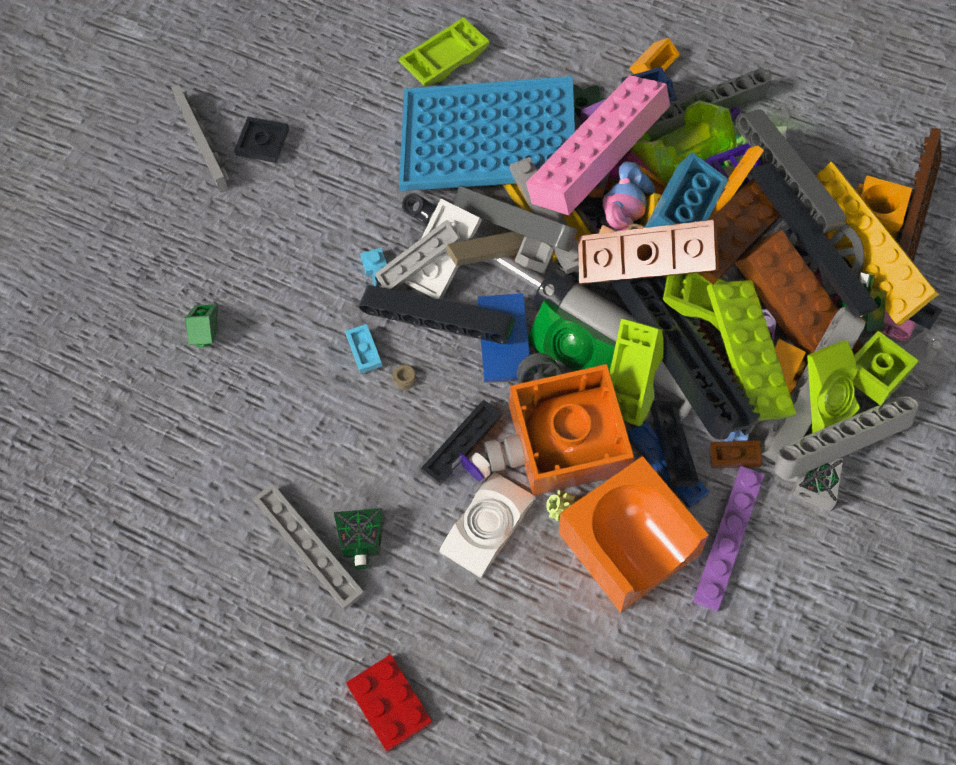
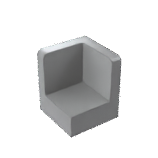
[515,236,554,273]

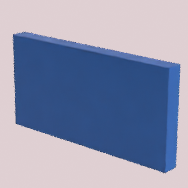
[478,293,531,383]

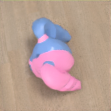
[602,162,656,231]

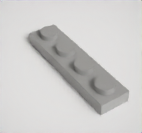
[375,220,462,290]

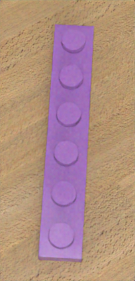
[693,466,764,612]

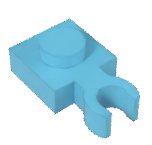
[360,248,387,286]

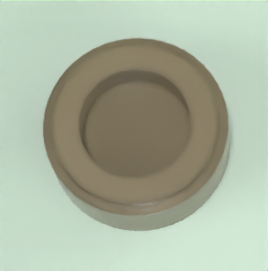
[392,365,417,389]

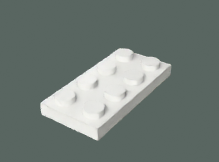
[404,199,482,300]

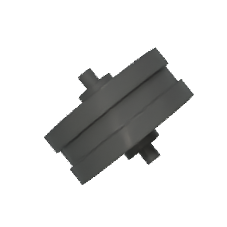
[516,353,561,384]

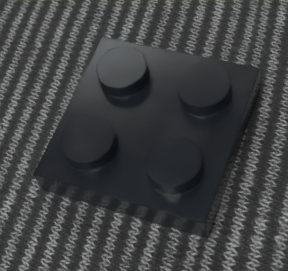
[234,117,289,163]

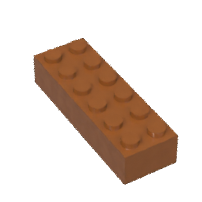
[735,230,864,364]

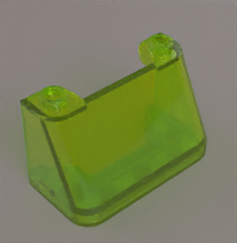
[631,100,737,183]

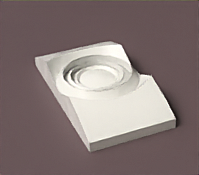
[439,472,536,578]

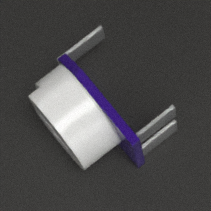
[452,453,491,491]

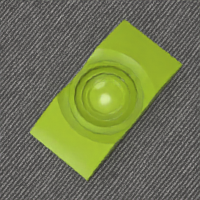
[399,17,490,87]
[663,273,758,331]
[610,318,663,426]
[807,340,860,433]

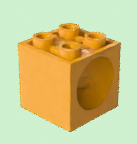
[856,176,912,238]

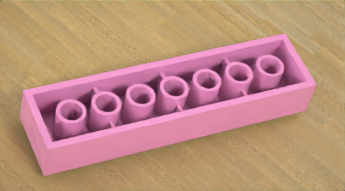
[526,75,670,215]

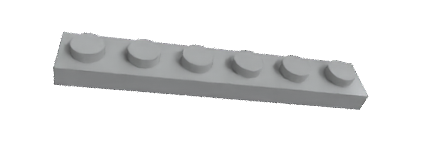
[171,84,229,193]
[509,157,579,274]
[253,483,365,611]

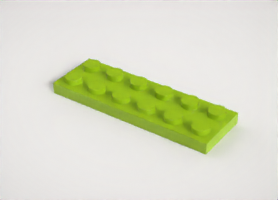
[706,280,796,421]

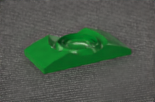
[528,300,616,373]

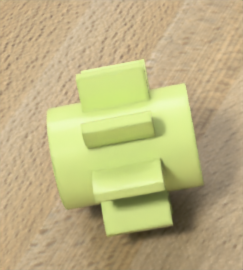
[547,490,576,522]

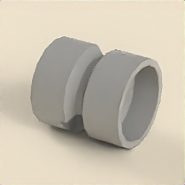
[484,434,525,473]

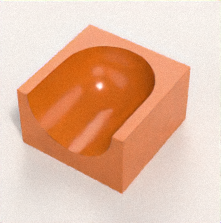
[509,364,634,496]
[559,456,709,613]

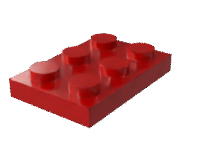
[346,654,432,753]

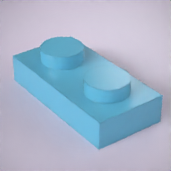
[345,324,382,374]

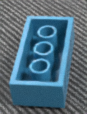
[645,152,728,228]

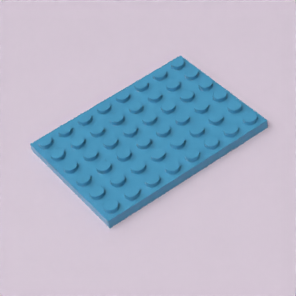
[399,76,575,191]

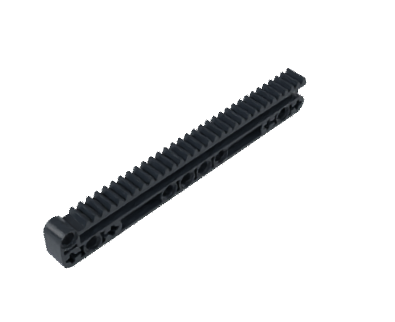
[574,190,760,440]

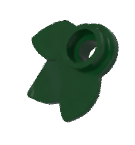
[573,84,607,116]

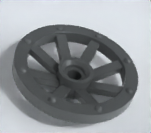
[788,224,865,297]

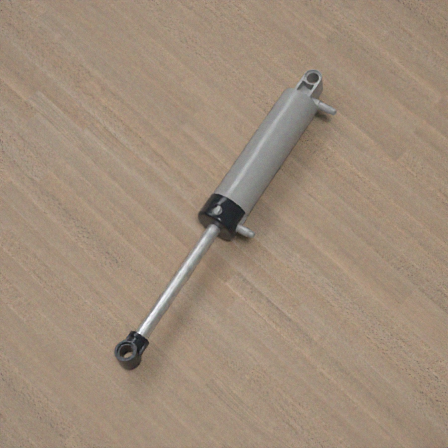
[402,193,692,422]

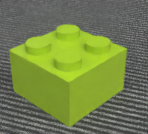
[853,331,919,405]

